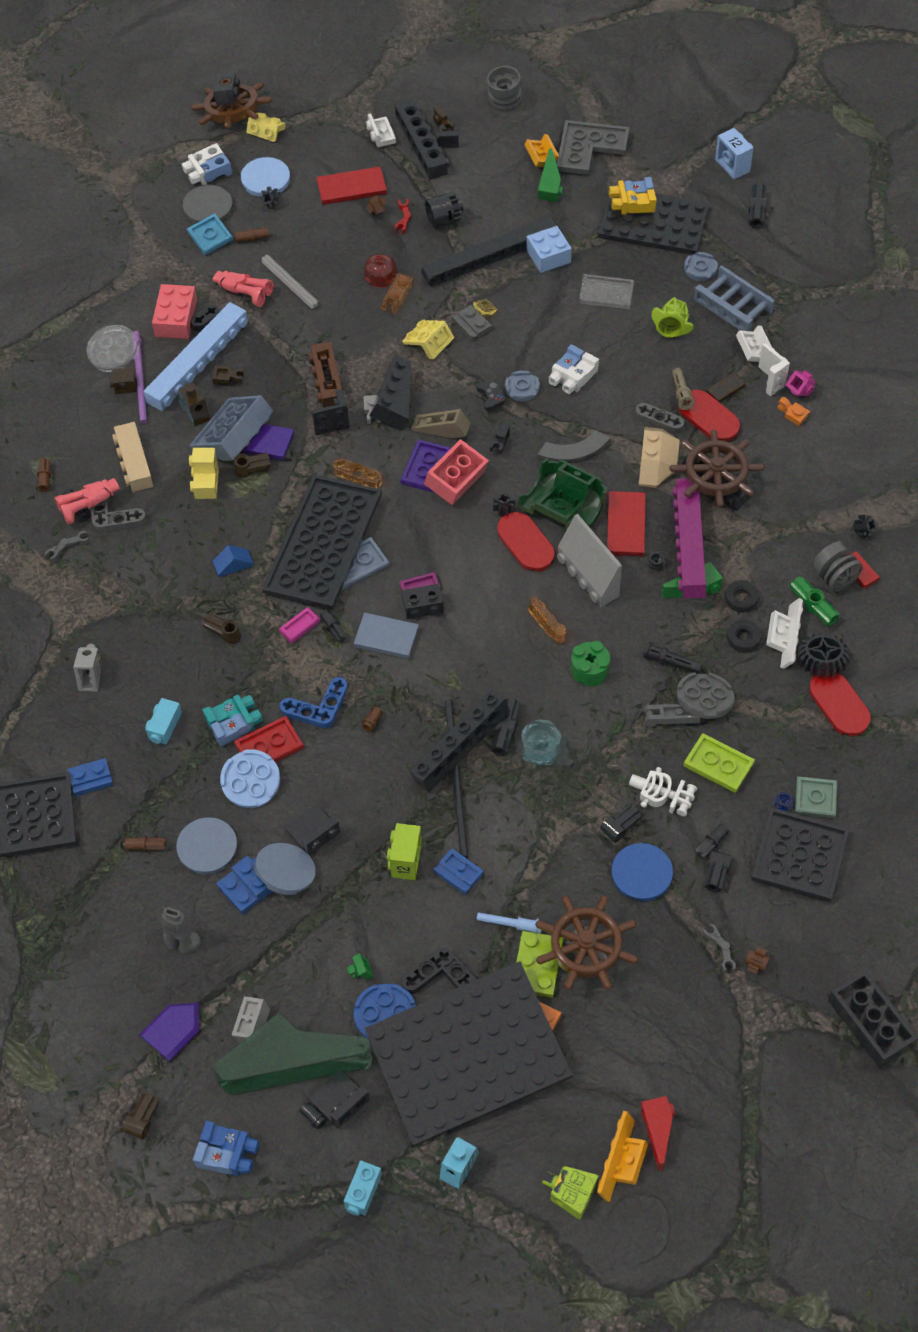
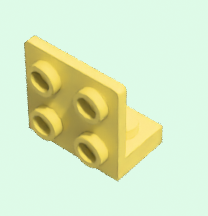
[402,320,454,359]

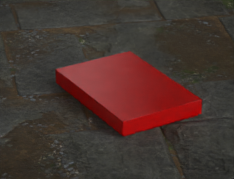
[234,716,304,762]

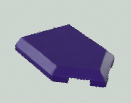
[139,1002,199,1062]

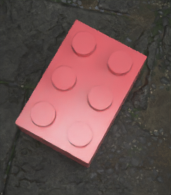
[152,284,197,339]
[424,439,489,505]

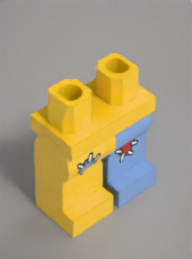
[609,177,656,214]

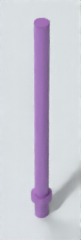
[132,331,147,424]

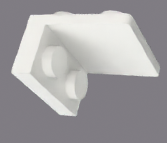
[759,343,790,396]

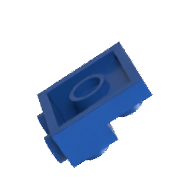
[216,856,272,914]

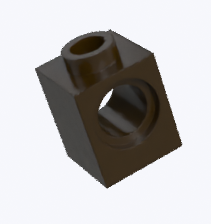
[109,367,136,394]

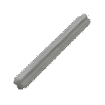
[262,255,319,309]

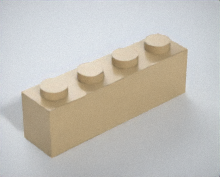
[112,422,153,492]

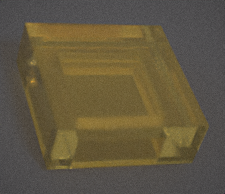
[473,299,497,316]

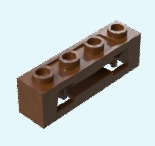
[308,342,342,408]

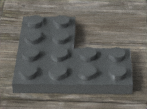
[557,120,629,175]

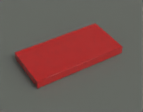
[316,167,387,205]
[607,491,645,556]

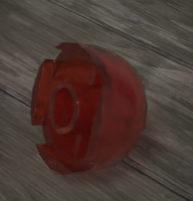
[364,253,397,288]

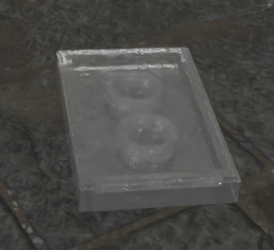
[579,274,634,309]

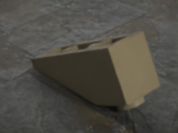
[411,409,471,438]

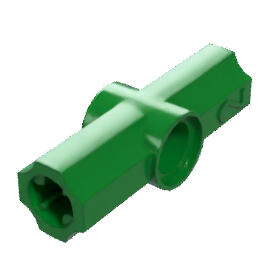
[790,576,840,626]

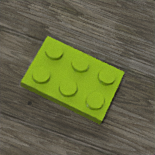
[683,733,755,793]
[516,931,563,998]

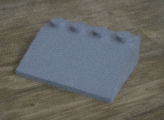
[189,395,273,461]

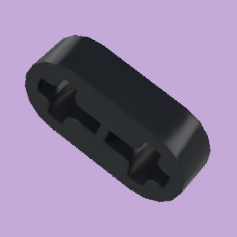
[191,305,219,332]

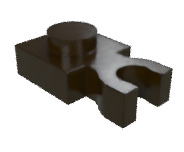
[212,365,244,384]

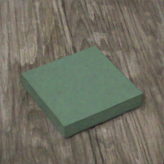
[795,776,837,819]

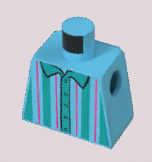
[440,1137,479,1189]

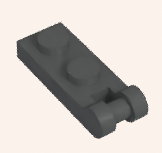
[643,704,700,727]

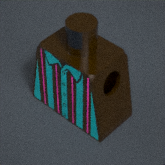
[178,383,210,427]

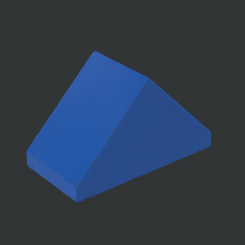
[213,545,254,577]

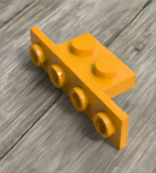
[597,1111,648,1202]

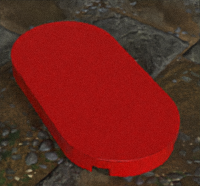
[678,390,740,442]
[497,512,554,571]
[809,674,870,736]

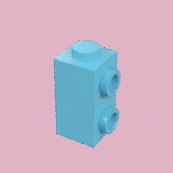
[145,698,182,745]
[344,1160,382,1216]

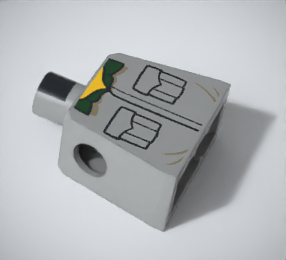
[73,644,101,692]

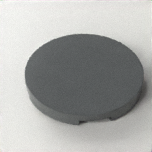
[183,185,232,224]
[676,673,735,718]

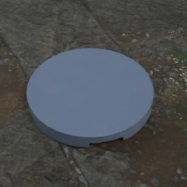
[176,817,238,875]
[254,843,316,895]

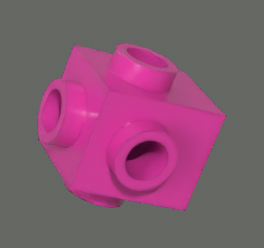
[786,370,816,397]

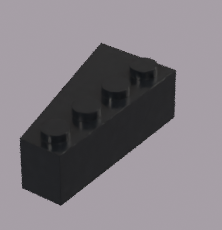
[369,354,411,431]

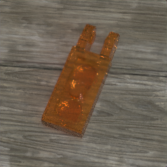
[381,273,414,313]
[528,596,567,644]

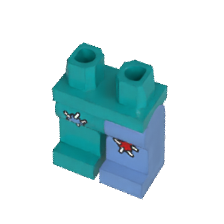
[202,695,263,747]

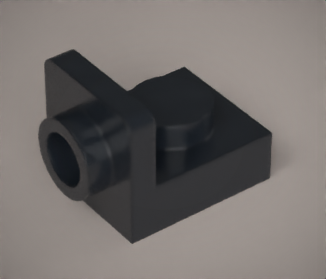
[436,125,459,148]

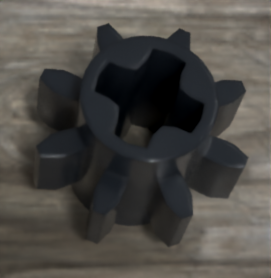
[260,186,281,208]
[493,494,515,516]
[853,514,876,538]

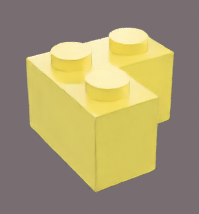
[189,448,219,499]

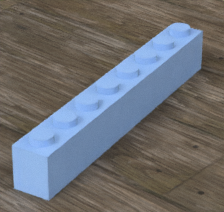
[143,302,248,411]

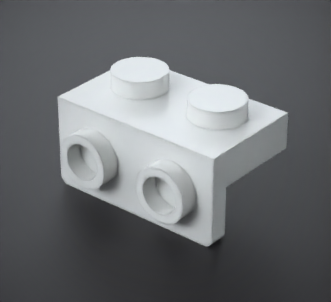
[366,114,396,147]
[736,325,771,362]

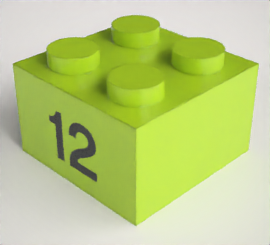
[387,823,422,881]

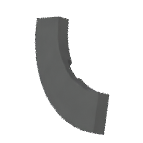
[538,430,610,463]

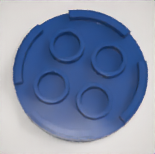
[611,843,673,901]
[354,983,416,1041]

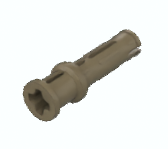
[672,368,694,410]

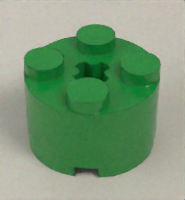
[571,641,610,686]

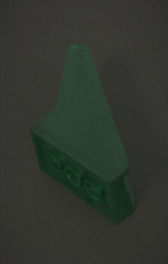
[212,1012,372,1095]

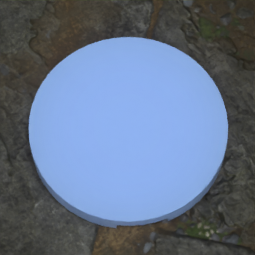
[241,157,290,197]
[220,750,280,808]

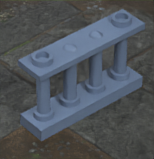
[694,265,775,332]

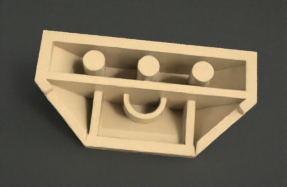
[639,427,680,488]

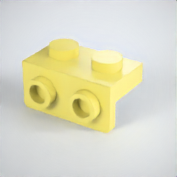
[247,113,286,142]

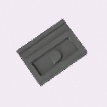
[451,304,492,341]

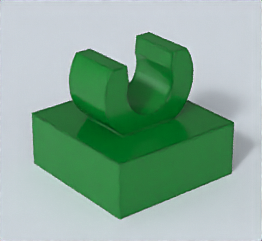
[347,953,374,980]

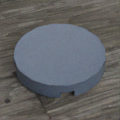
[684,252,718,281]
[505,370,540,402]

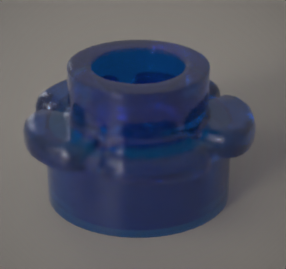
[774,792,793,811]

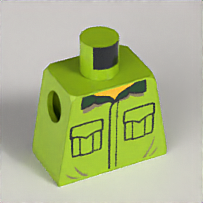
[542,1166,598,1220]

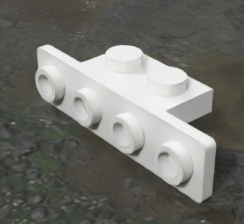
[766,598,803,669]

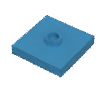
[187,213,233,255]

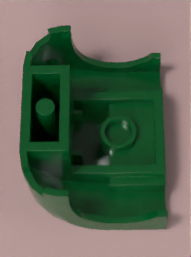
[517,458,608,531]

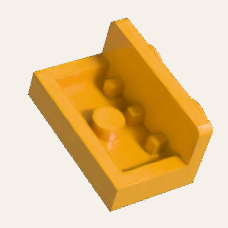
[524,134,559,168]

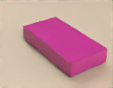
[279,607,320,644]

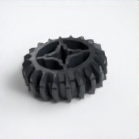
[797,633,850,678]

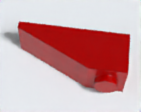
[640,1096,675,1171]

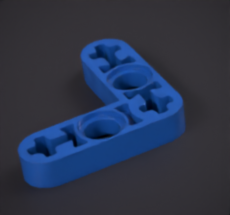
[280,677,348,728]

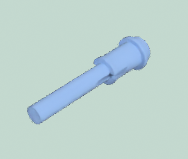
[477,912,542,934]

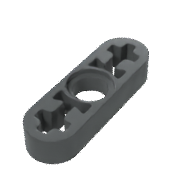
[635,403,684,434]

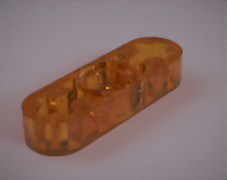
[333,458,382,488]

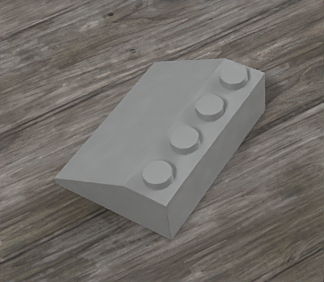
[557,514,622,607]

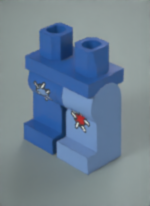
[193,1121,260,1177]

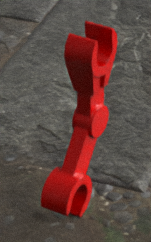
[395,198,411,235]

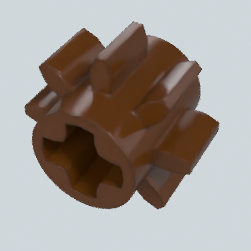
[366,195,388,215]
[745,946,770,974]

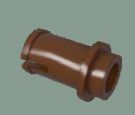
[362,706,383,732]

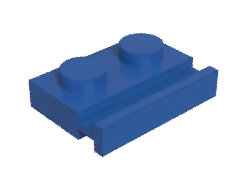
[67,758,113,796]
[433,848,484,895]

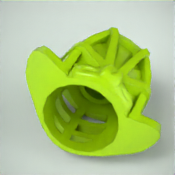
[652,297,694,338]

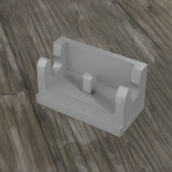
[232,996,270,1048]

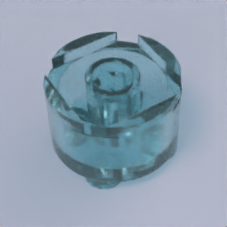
[521,719,561,765]

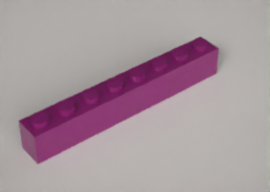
[673,478,706,598]

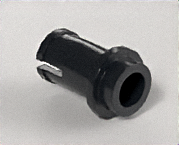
[299,1102,327,1129]

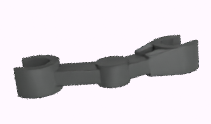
[45,531,89,563]
[703,923,736,973]

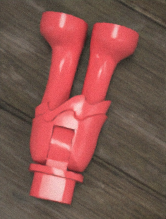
[213,271,274,307]
[54,478,120,525]

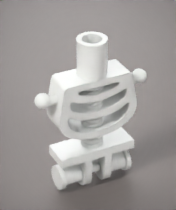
[629,767,697,816]

